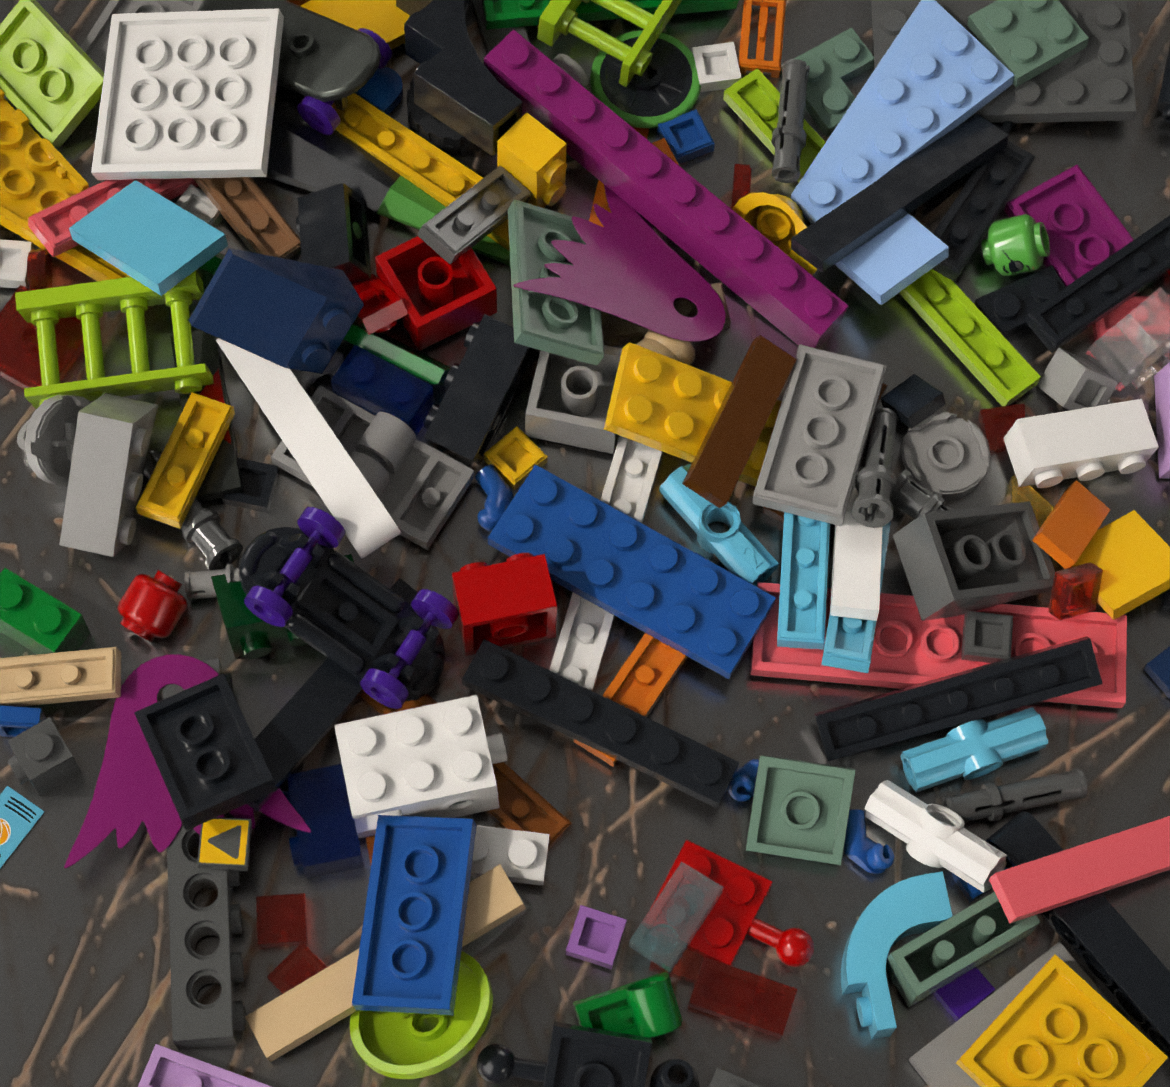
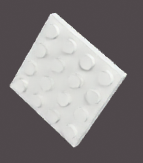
[91,8,284,180]

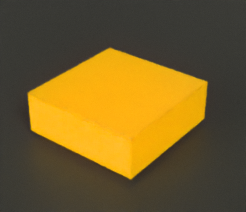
[484,426,548,491]

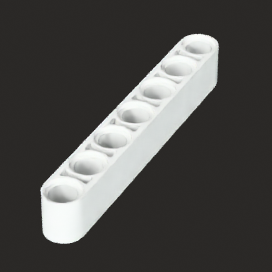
[216,338,401,559]

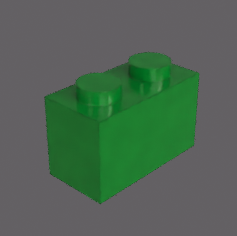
[0,568,90,654]

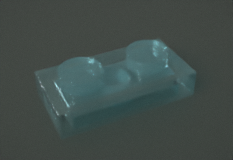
[629,862,723,973]

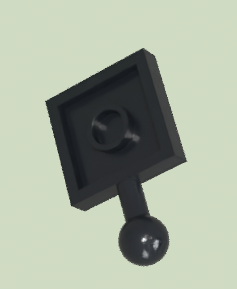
[477,1021,652,1087]

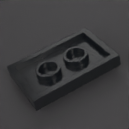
[134,673,277,831]

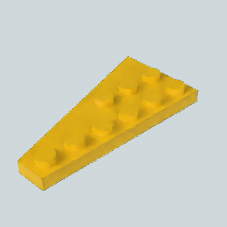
[0,89,130,281]

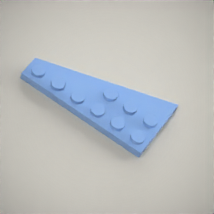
[791,0,1014,224]

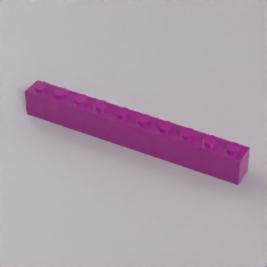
[484,29,848,349]

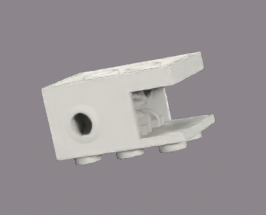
[334,695,508,838]

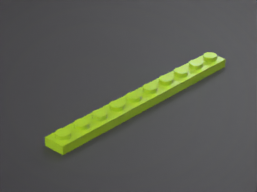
[723,68,1041,409]

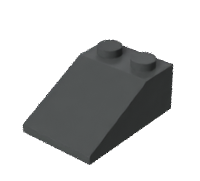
[893,501,1060,621]

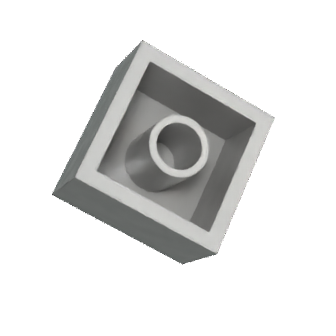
[525,345,622,454]

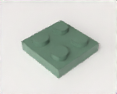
[967,0,1089,87]
[745,754,855,865]

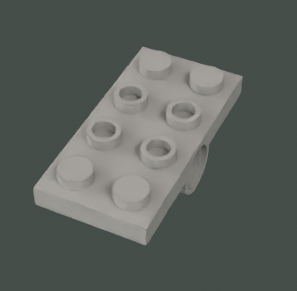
[271,385,475,550]

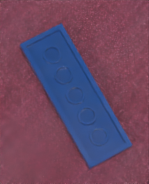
[488,464,776,679]

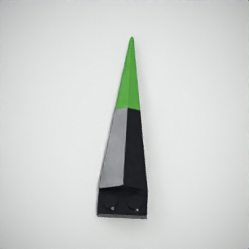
[266,91,510,266]

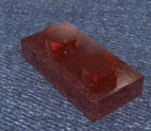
[688,957,797,1039]

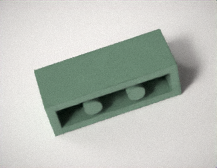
[886,892,1040,1007]

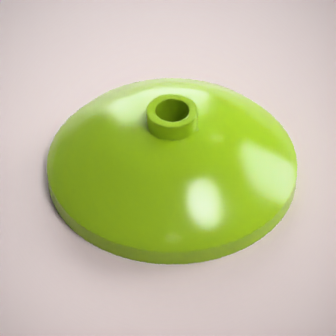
[350,951,493,1079]

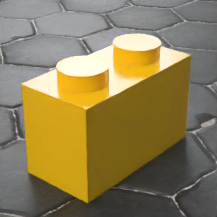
[497,112,567,208]

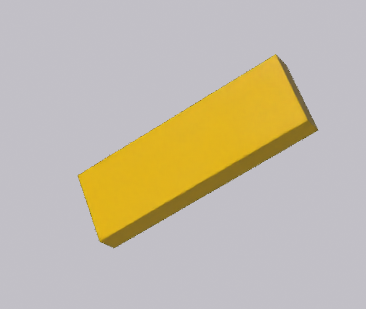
[136,392,235,529]

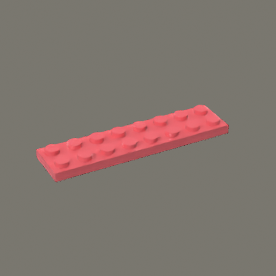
[750,582,1127,709]

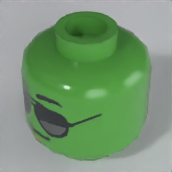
[981,214,1050,276]

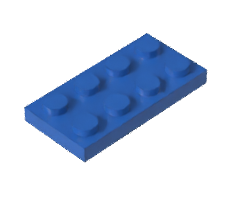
[352,815,477,1015]

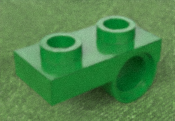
[573,972,683,1038]

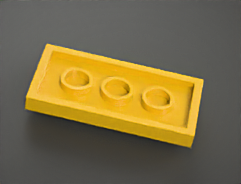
[604,342,782,487]

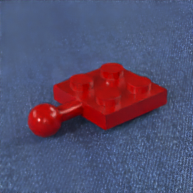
[643,840,814,971]

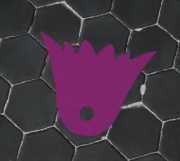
[513,185,726,342]
[64,654,311,869]

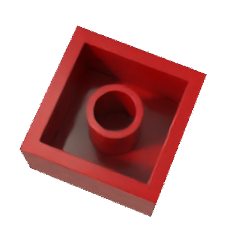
[375,236,497,351]
[452,553,557,656]

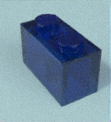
[331,345,434,436]
[282,764,364,879]

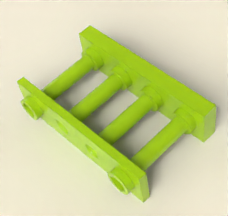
[537,0,682,87]
[15,270,214,409]

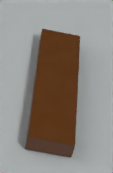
[682,335,797,508]

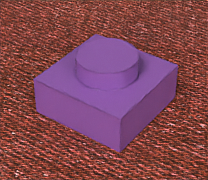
[565,905,627,969]

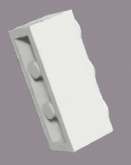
[1003,399,1159,488]

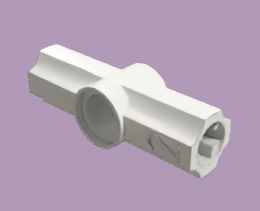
[864,780,1007,893]

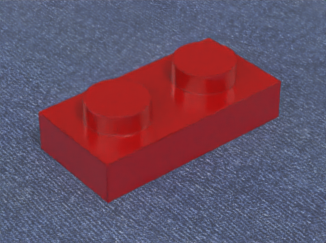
[352,274,408,335]

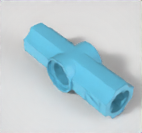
[659,464,779,586]
[900,707,1048,793]

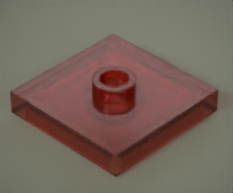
[0,285,84,389]

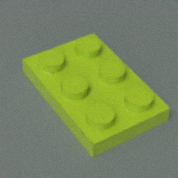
[0,0,104,148]

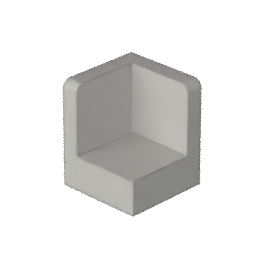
[1037,347,1118,410]

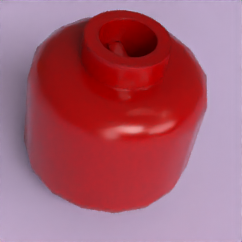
[117,570,188,643]

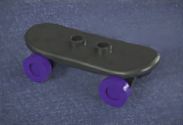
[197,0,393,135]

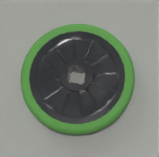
[590,30,701,128]

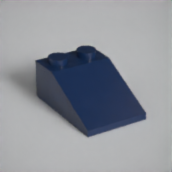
[189,248,364,374]

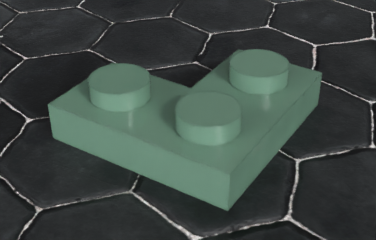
[780,27,874,137]

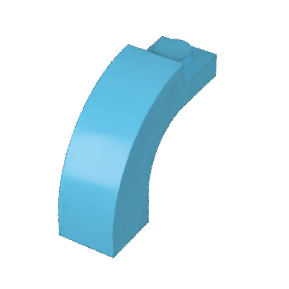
[841,871,952,1040]

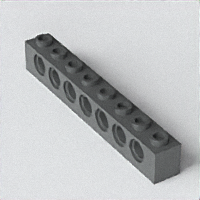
[162,658,246,1050]

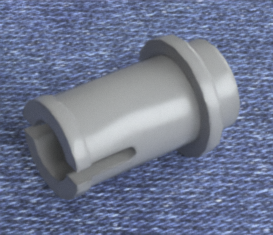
[184,564,240,601]

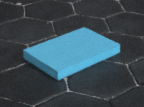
[69,180,228,296]

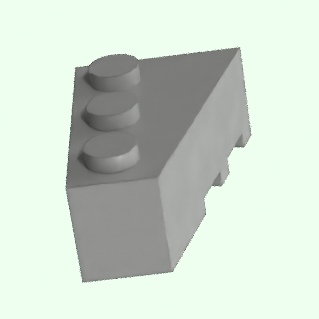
[59,393,158,557]

